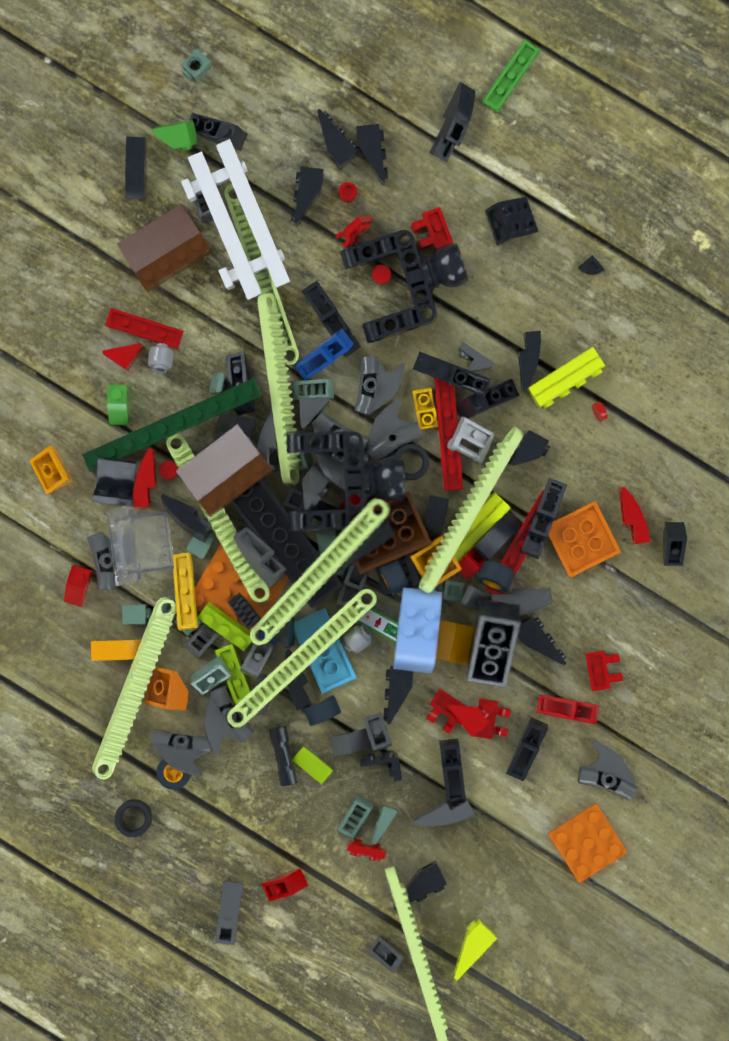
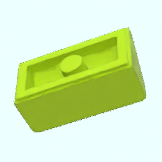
[292,746,334,784]

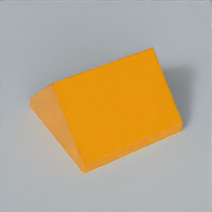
[29,446,73,494]
[410,536,462,586]
[435,619,474,664]

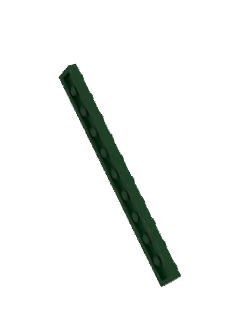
[82,378,263,472]

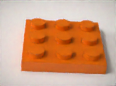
[548,501,621,578]
[548,803,628,883]

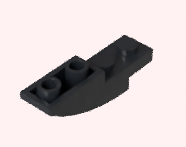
[429,82,476,162]
[413,351,491,397]

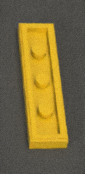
[172,552,198,631]

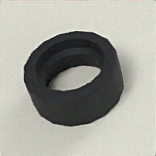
[394,444,429,481]
[114,799,152,837]

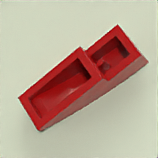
[133,449,157,509]
[619,487,651,544]
[536,694,600,724]

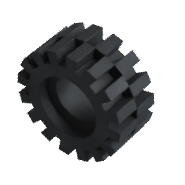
[228,593,261,629]

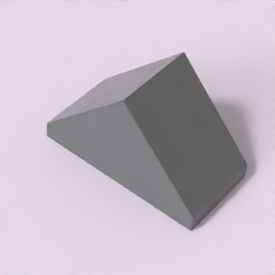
[299,398,329,430]
[329,728,371,756]
[368,936,404,974]

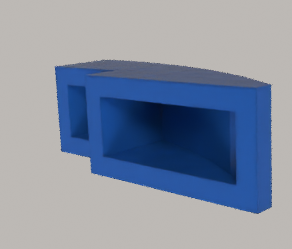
[294,329,354,380]

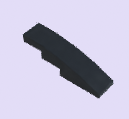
[302,281,361,358]
[520,478,567,559]
[330,518,396,578]

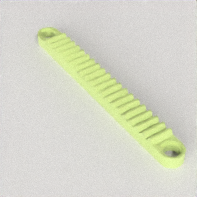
[224,184,299,366]
[258,293,301,485]
[419,427,524,593]
[166,434,269,604]
[250,500,389,645]
[228,589,377,727]
[92,597,176,779]
[385,866,448,1041]

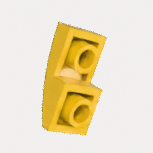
[412,387,438,430]

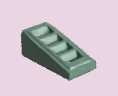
[209,373,228,395]
[293,379,334,400]
[337,794,373,839]
[371,804,398,845]

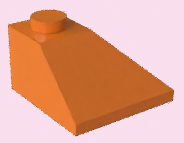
[144,667,189,711]

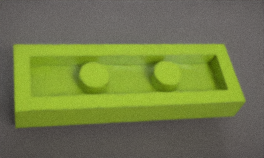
[197,602,252,651]
[215,644,252,705]

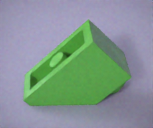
[151,120,198,151]
[107,385,129,425]

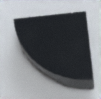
[578,255,605,275]

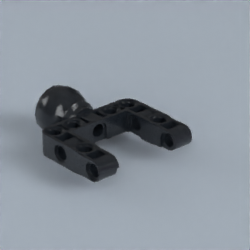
[340,230,469,343]
[286,431,405,531]

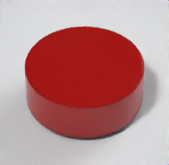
[338,182,357,202]
[372,265,391,285]
[592,402,608,422]
[159,461,178,480]

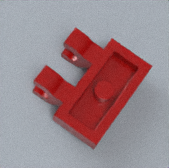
[411,207,453,251]
[335,214,374,248]
[585,650,623,691]
[426,688,464,734]
[474,698,511,740]
[347,838,386,861]

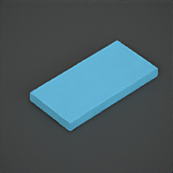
[294,608,357,694]

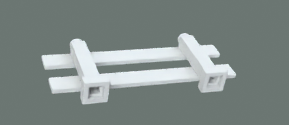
[181,139,290,300]

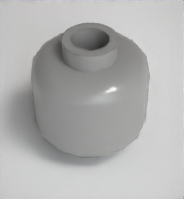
[148,343,174,373]
[343,624,372,653]

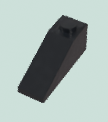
[226,352,255,415]

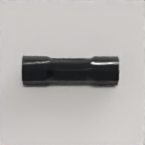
[269,726,298,787]

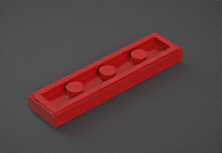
[105,308,184,349]

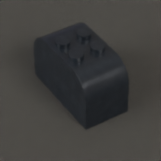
[467,599,520,687]

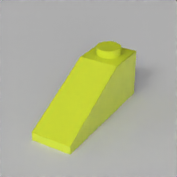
[453,919,497,980]

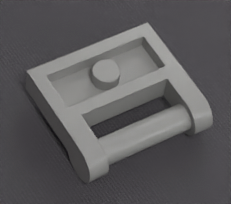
[447,417,495,465]

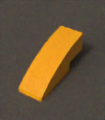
[91,639,142,661]

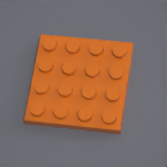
[195,544,289,635]

